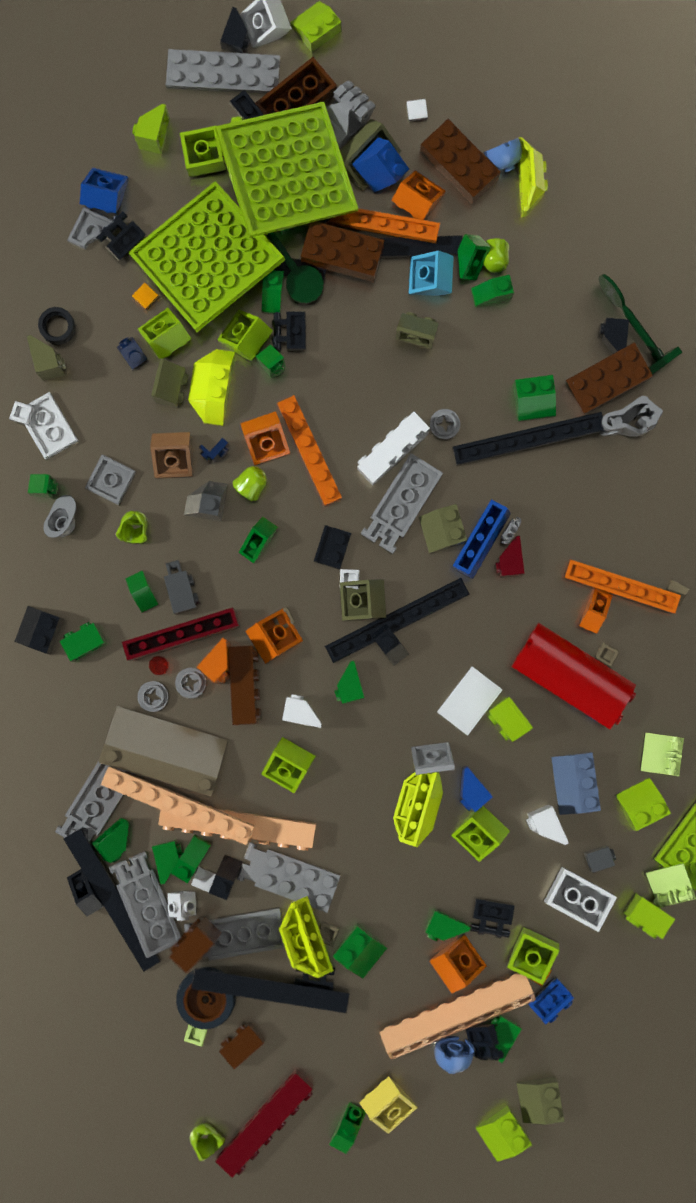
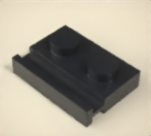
[314,525,351,570]

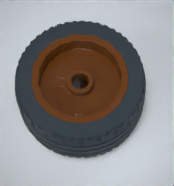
[176,967,236,1029]

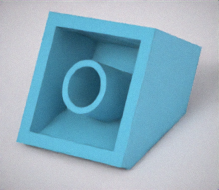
[409,250,454,296]

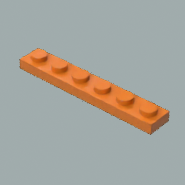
[326,208,440,243]
[277,395,342,506]
[564,559,681,614]

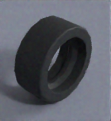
[38,307,76,345]

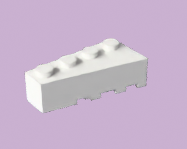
[357,412,430,486]

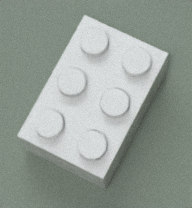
[544,867,617,932]

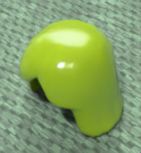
[484,238,510,273]
[232,466,267,501]
[116,511,147,544]
[190,1123,226,1161]

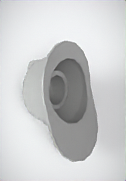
[43,495,76,538]

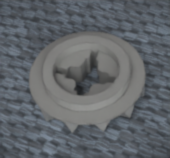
[430,409,460,440]
[501,517,521,545]
[175,668,206,698]
[137,681,168,712]

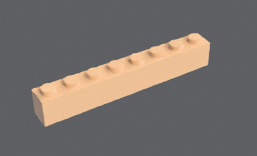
[101,766,255,845]
[158,809,316,851]
[380,973,536,1060]

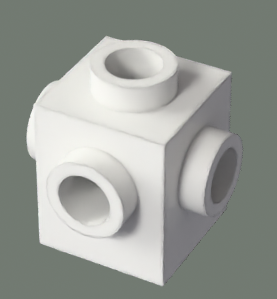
[168,891,196,921]

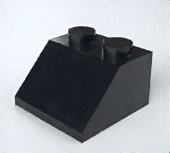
[14,606,64,655]

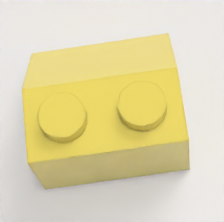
[359,1077,418,1134]

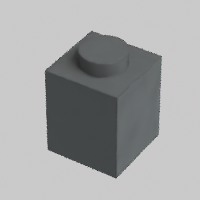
[584,845,616,873]

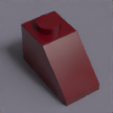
[495,536,525,578]

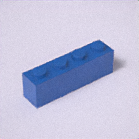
[453,499,511,579]

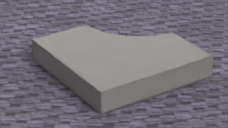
[67,207,116,250]

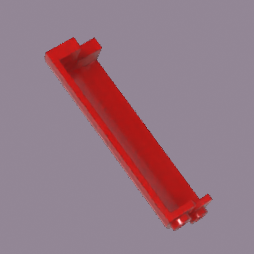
[512,623,636,729]

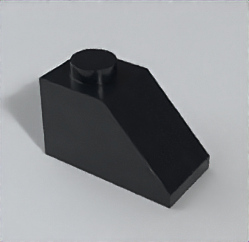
[220,7,250,53]
[599,318,629,354]
[371,624,409,666]
[209,855,243,900]
[67,869,104,916]

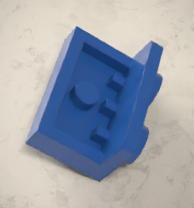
[528,977,574,1024]

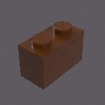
[219,1022,265,1070]

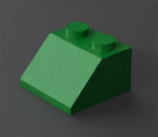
[513,375,556,421]
[333,923,387,979]

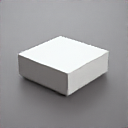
[407,99,428,122]
[9,401,34,426]
[340,569,359,589]
[191,866,216,892]

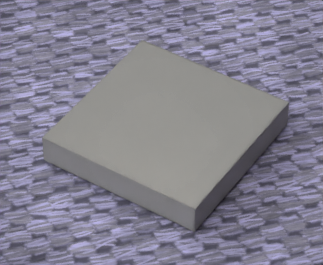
[85,454,136,505]
[411,742,455,775]

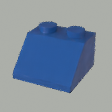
[352,137,409,192]
[80,168,128,213]
[460,766,493,812]

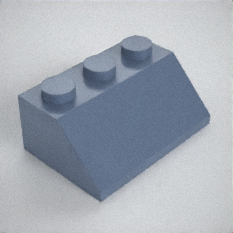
[551,752,601,815]

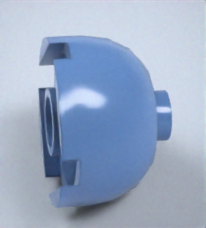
[483,138,523,172]
[435,1036,475,1074]

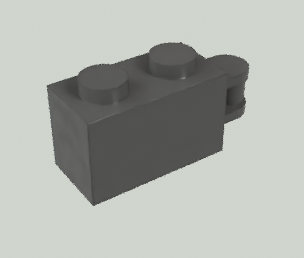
[164,560,200,615]

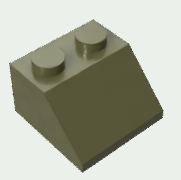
[396,312,439,349]
[27,335,67,381]
[151,358,189,408]
[419,504,467,553]
[340,579,386,621]
[517,1076,565,1125]

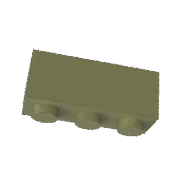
[340,119,401,191]

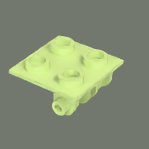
[641,733,684,776]
[646,863,696,908]

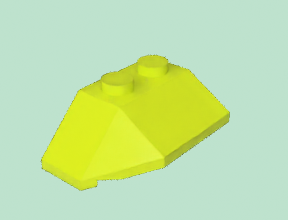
[518,137,548,217]
[188,349,235,426]
[393,772,443,847]
[279,896,334,978]

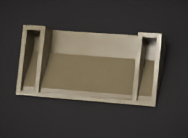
[98,706,228,796]

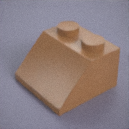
[150,432,193,478]

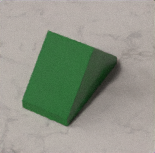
[125,570,159,613]

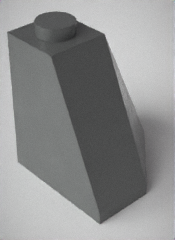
[184,481,228,522]

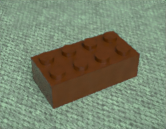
[255,57,337,115]
[420,119,501,205]
[301,222,384,282]
[566,342,653,414]
[229,646,261,725]
[169,917,222,974]

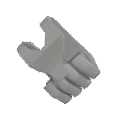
[326,80,375,149]
[599,396,663,437]

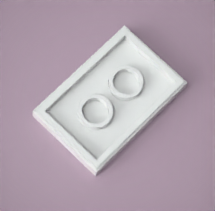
[25,392,78,460]
[437,667,502,736]

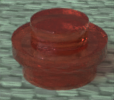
[149,656,168,675]

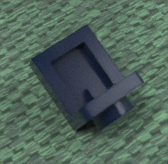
[117,337,148,369]
[199,438,230,463]

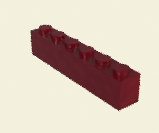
[122,607,240,661]
[215,1069,313,1178]

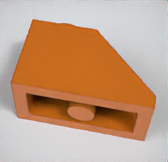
[579,588,613,634]

